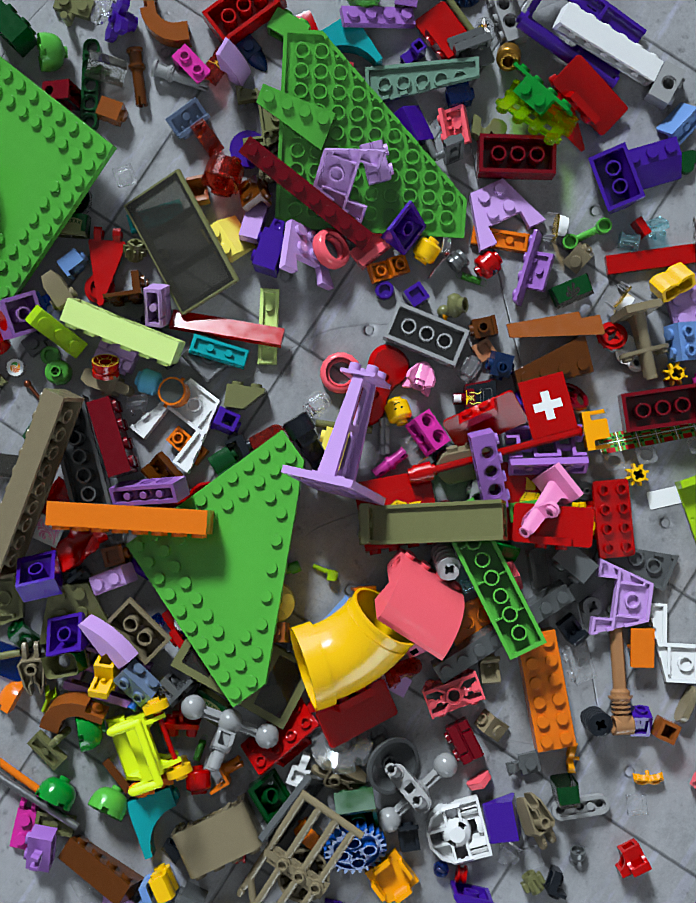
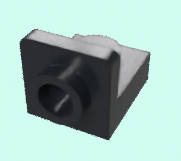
[544,864,567,900]

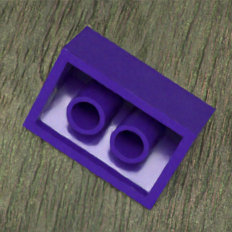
[628,136,682,190]
[588,142,646,214]

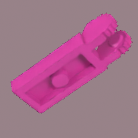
[9,795,40,850]

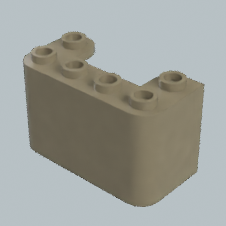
[171,792,263,881]

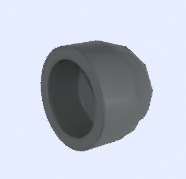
[570,844,586,862]

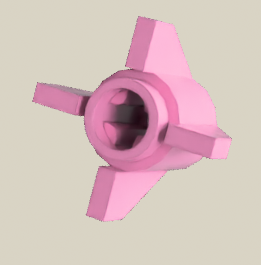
[401,361,436,397]

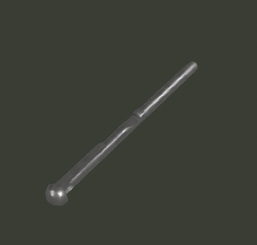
[0,772,80,831]

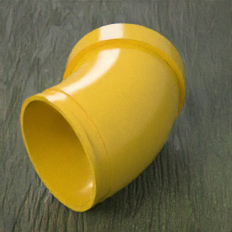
[289,588,415,711]

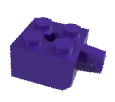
[250,218,285,278]

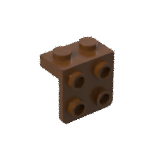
[103,270,150,307]

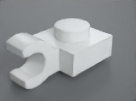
[286,751,311,787]

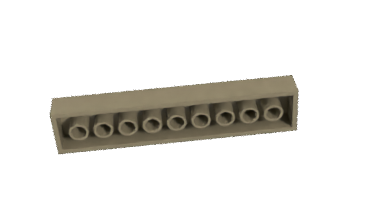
[0,388,85,580]

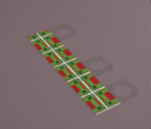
[597,423,696,471]

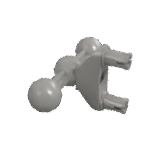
[181,694,279,773]
[378,752,458,833]

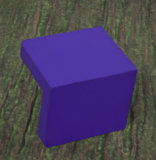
[402,281,430,308]

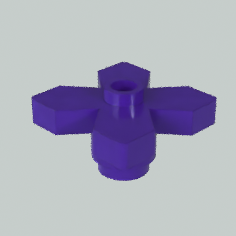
[105,0,138,43]

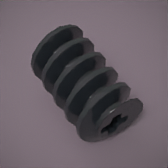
[580,706,613,737]

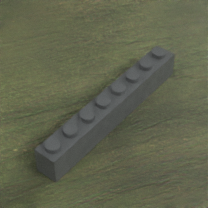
[430,579,575,684]

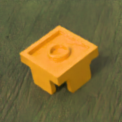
[579,409,611,452]
[365,847,419,903]

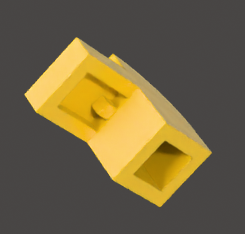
[88,654,120,700]

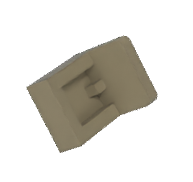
[562,242,594,274]
[478,654,501,685]
[474,709,509,742]

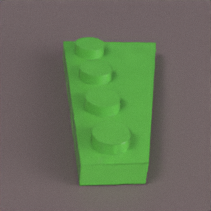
[256,84,336,151]

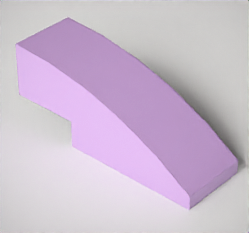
[216,37,251,86]
[239,193,273,244]
[78,614,138,669]

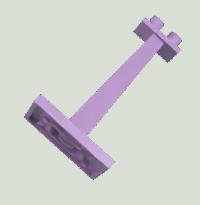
[281,362,391,506]

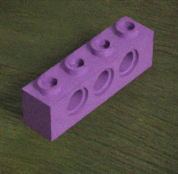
[467,428,510,507]
[109,476,190,506]

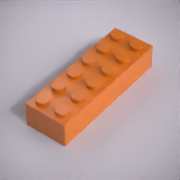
[518,626,577,753]

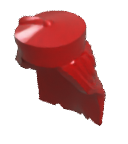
[51,527,109,573]

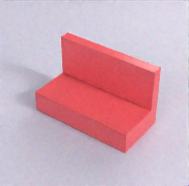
[350,233,392,270]

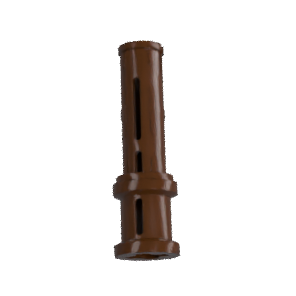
[126,46,148,108]

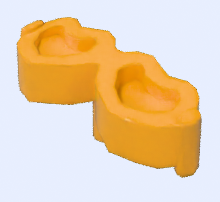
[566,743,579,774]
[632,770,664,785]

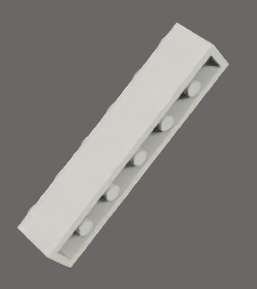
[552,2,664,87]

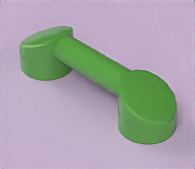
[562,217,612,250]

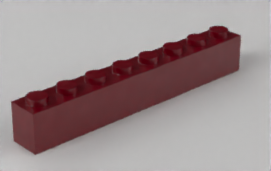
[238,136,374,250]

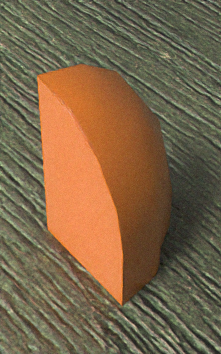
[0,680,24,714]

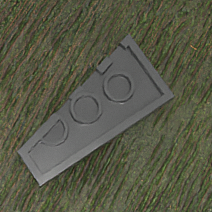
[592,548,679,591]

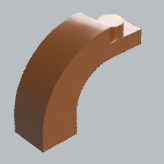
[140,0,192,48]
[39,691,110,734]

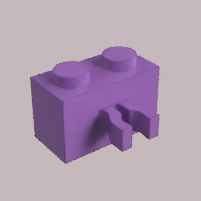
[24,824,58,873]

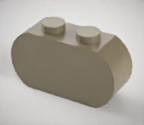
[435,442,494,484]

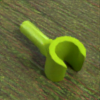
[312,564,338,581]
[41,685,57,712]

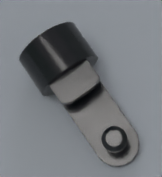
[282,411,324,471]

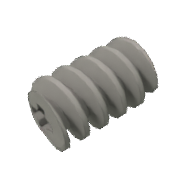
[430,542,461,581]

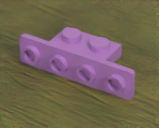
[512,229,555,307]

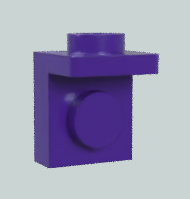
[629,705,653,737]

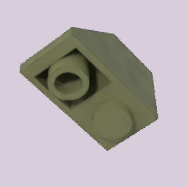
[224,381,266,410]

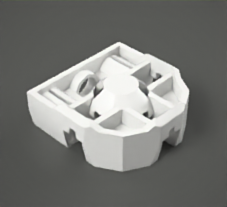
[426,794,493,865]

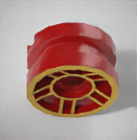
[92,354,120,381]

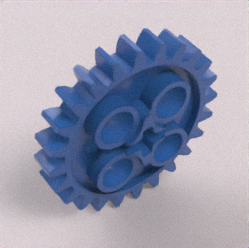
[323,821,387,874]

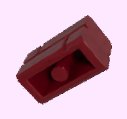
[444,716,484,765]

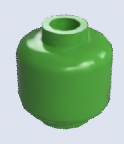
[45,360,73,385]

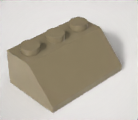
[106,596,172,665]

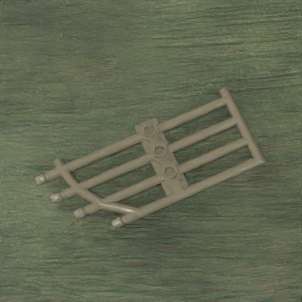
[236,790,364,903]

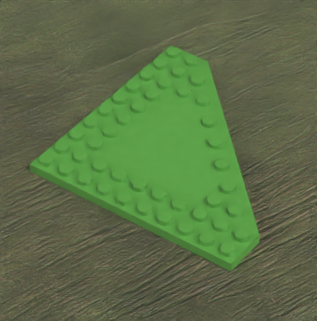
[275,28,467,239]
[0,56,117,300]
[126,430,305,707]

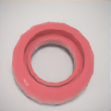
[312,228,350,270]
[320,352,359,394]

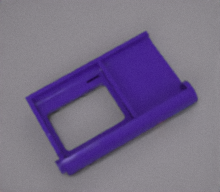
[515,0,647,89]

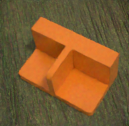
[627,626,655,668]

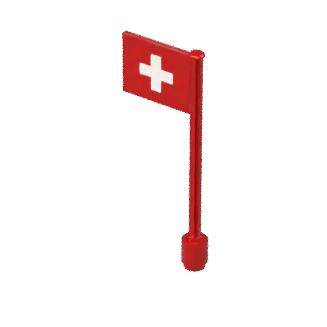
[407,371,583,485]

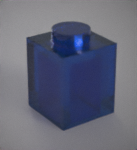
[445,81,475,109]

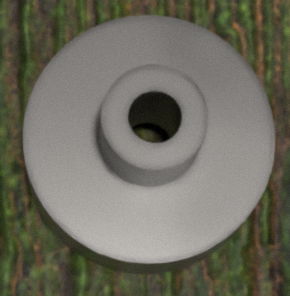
[577,481,593,500]

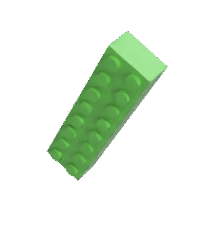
[451,498,547,660]

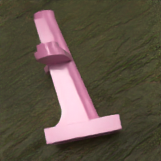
[519,462,584,538]

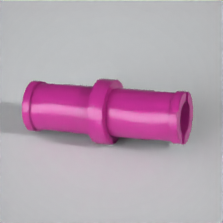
[371,447,409,478]

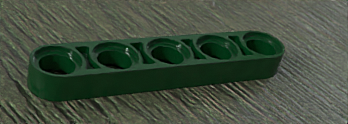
[80,38,102,131]

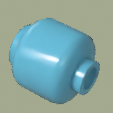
[135,368,163,396]

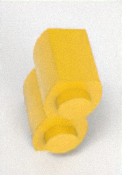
[649,262,696,303]
[148,863,179,903]

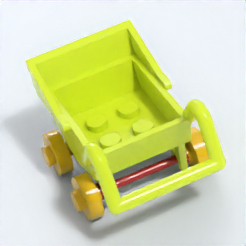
[106,693,193,796]

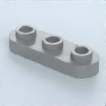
[551,793,610,821]

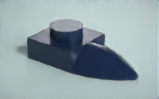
[236,34,267,72]

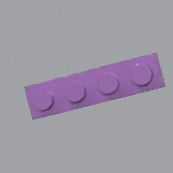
[339,6,416,29]

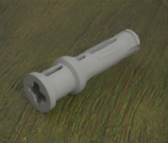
[151,60,210,92]

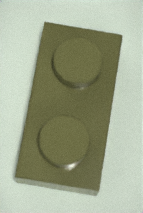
[35,809,77,837]

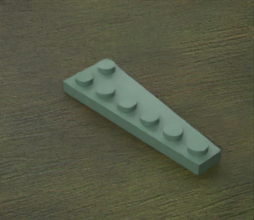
[365,56,480,103]

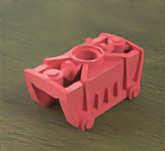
[421,668,486,719]

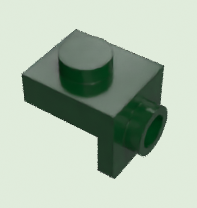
[7,618,40,649]

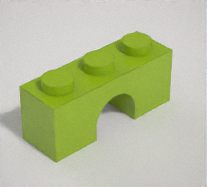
[25,305,88,359]

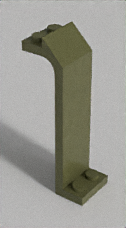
[358,499,508,545]

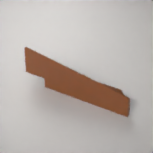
[506,311,605,338]

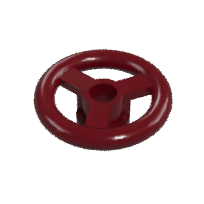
[566,382,589,411]

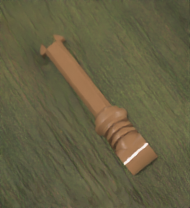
[608,627,635,736]

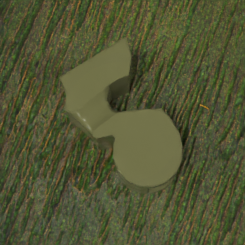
[470,114,507,142]

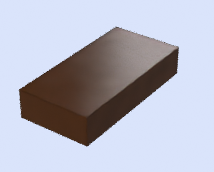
[102,757,131,794]

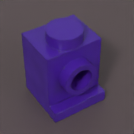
[210,406,242,435]

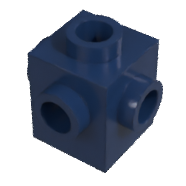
[485,350,515,381]

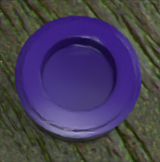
[375,281,394,301]

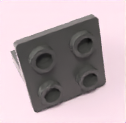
[447,26,495,68]
[159,671,197,710]

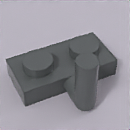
[425,133,464,166]

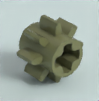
[123,239,147,263]
[520,869,546,895]

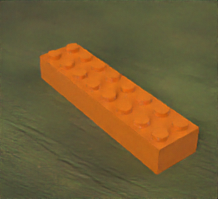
[45,501,214,539]

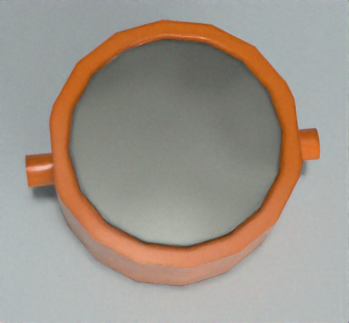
[158,377,190,408]
[294,817,323,850]

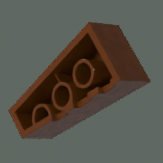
[512,335,594,392]
[57,834,144,903]

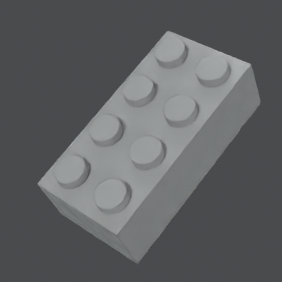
[383,301,470,369]

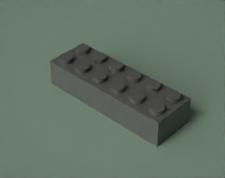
[60,395,113,505]

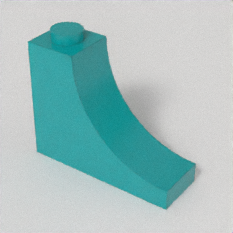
[321,18,383,66]
[127,784,180,860]

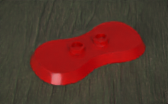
[353,344,410,426]

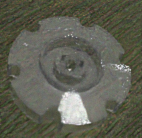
[311,726,373,774]

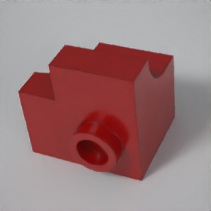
[615,838,652,878]

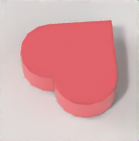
[466,770,491,791]

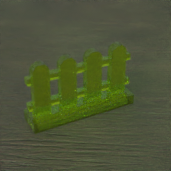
[495,79,579,146]

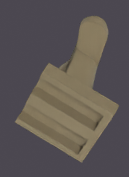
[610,298,669,381]

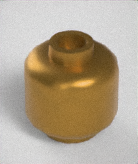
[496,42,521,72]

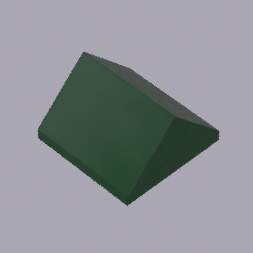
[247,768,291,824]

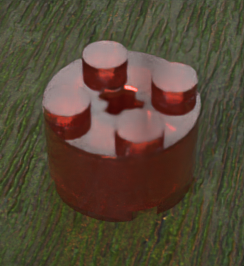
[201,152,245,198]

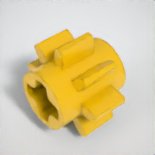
[662,362,688,386]
[624,463,649,486]

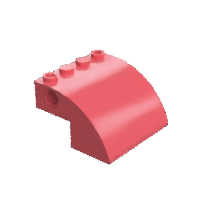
[375,547,465,661]

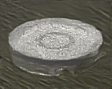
[90,0,117,26]

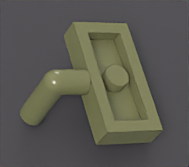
[53,0,96,27]
[27,726,71,771]

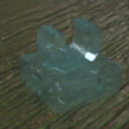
[646,216,670,241]

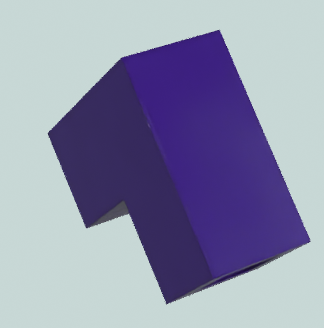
[400,37,427,64]

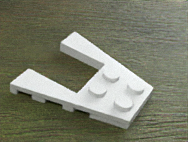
[130,378,221,474]
[649,603,696,684]

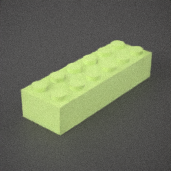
[60,298,186,366]

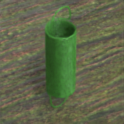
[456,272,487,287]
[192,735,207,766]

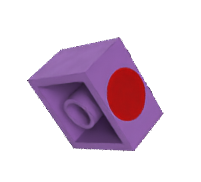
[0,290,40,340]

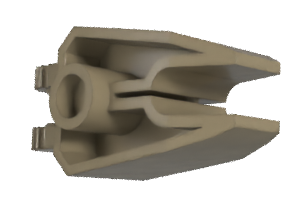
[41,270,79,311]
[81,368,135,398]
[17,641,47,696]
[311,755,367,791]
[516,792,557,850]

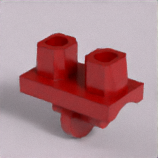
[164,706,201,737]

